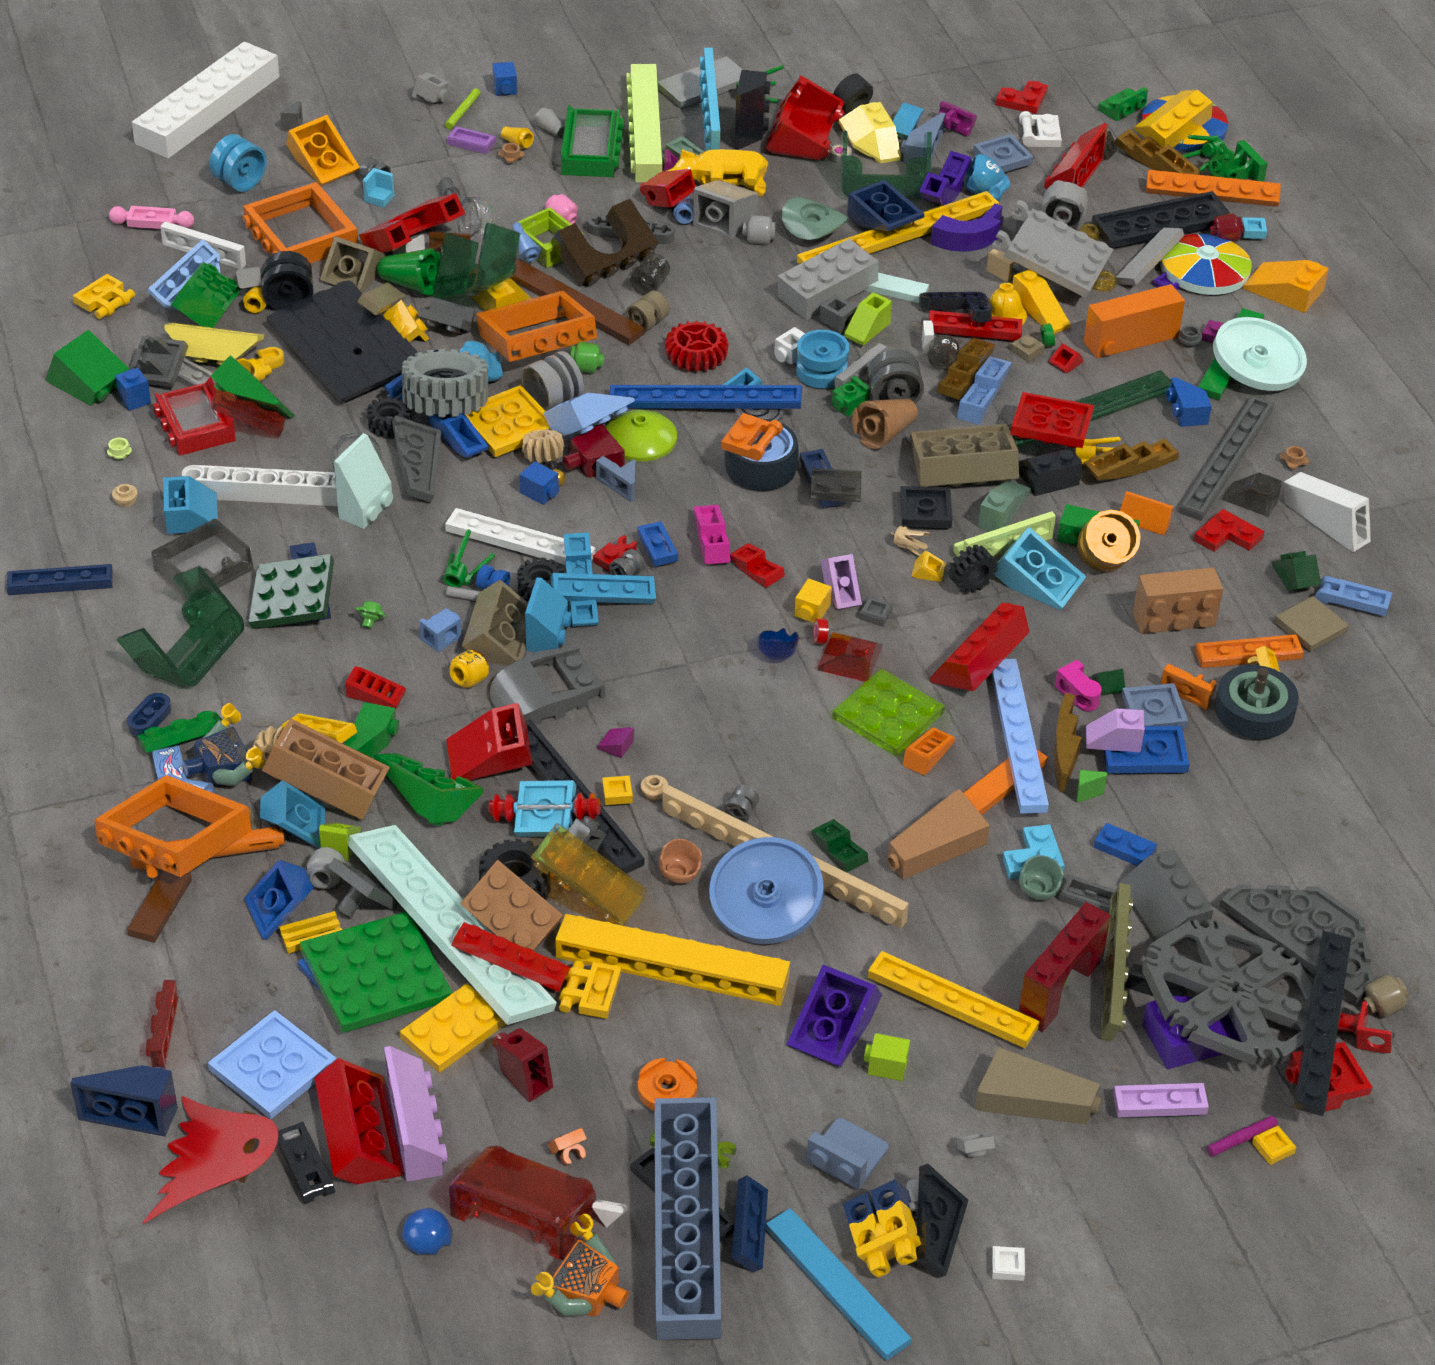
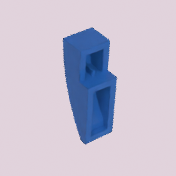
[429,413,488,458]

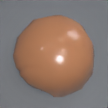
[659,839,702,884]

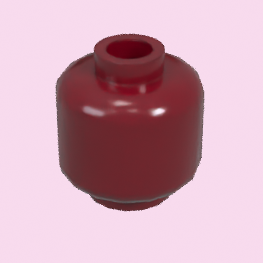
[1210,213,1244,242]

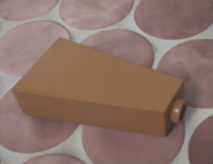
[887,789,990,880]

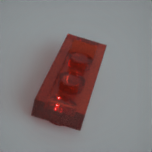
[211,389,285,437]
[146,980,179,1069]

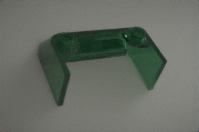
[840,131,932,200]
[433,223,521,301]
[117,565,244,688]

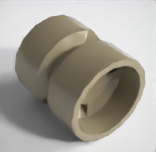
[626,290,670,332]

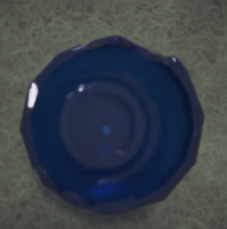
[757,628,799,660]

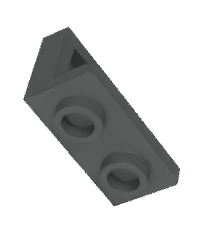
[418,298,476,333]

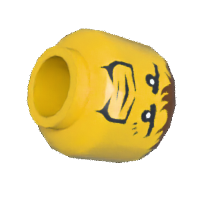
[450,649,489,688]

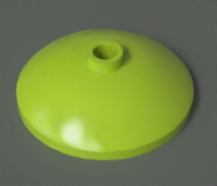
[606,410,677,462]

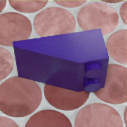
[787,965,882,1067]
[1142,996,1241,1070]

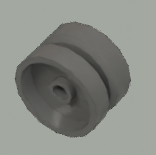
[867,349,924,404]

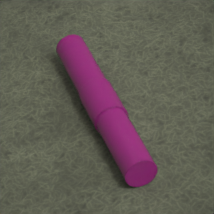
[1206,1116,1278,1157]

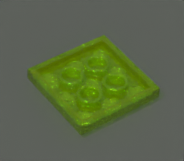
[832,668,945,757]

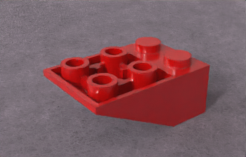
[446,703,533,780]

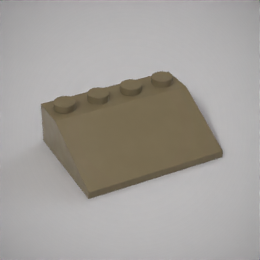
[910,424,1019,487]

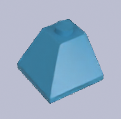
[260,780,325,848]

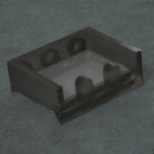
[151,518,254,604]

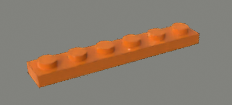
[1146,170,1281,207]

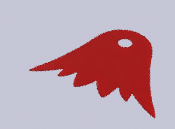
[142,1096,279,1224]

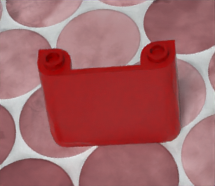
[764,75,844,161]

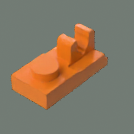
[1161,664,1217,710]

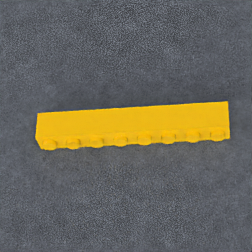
[556,914,790,1006]

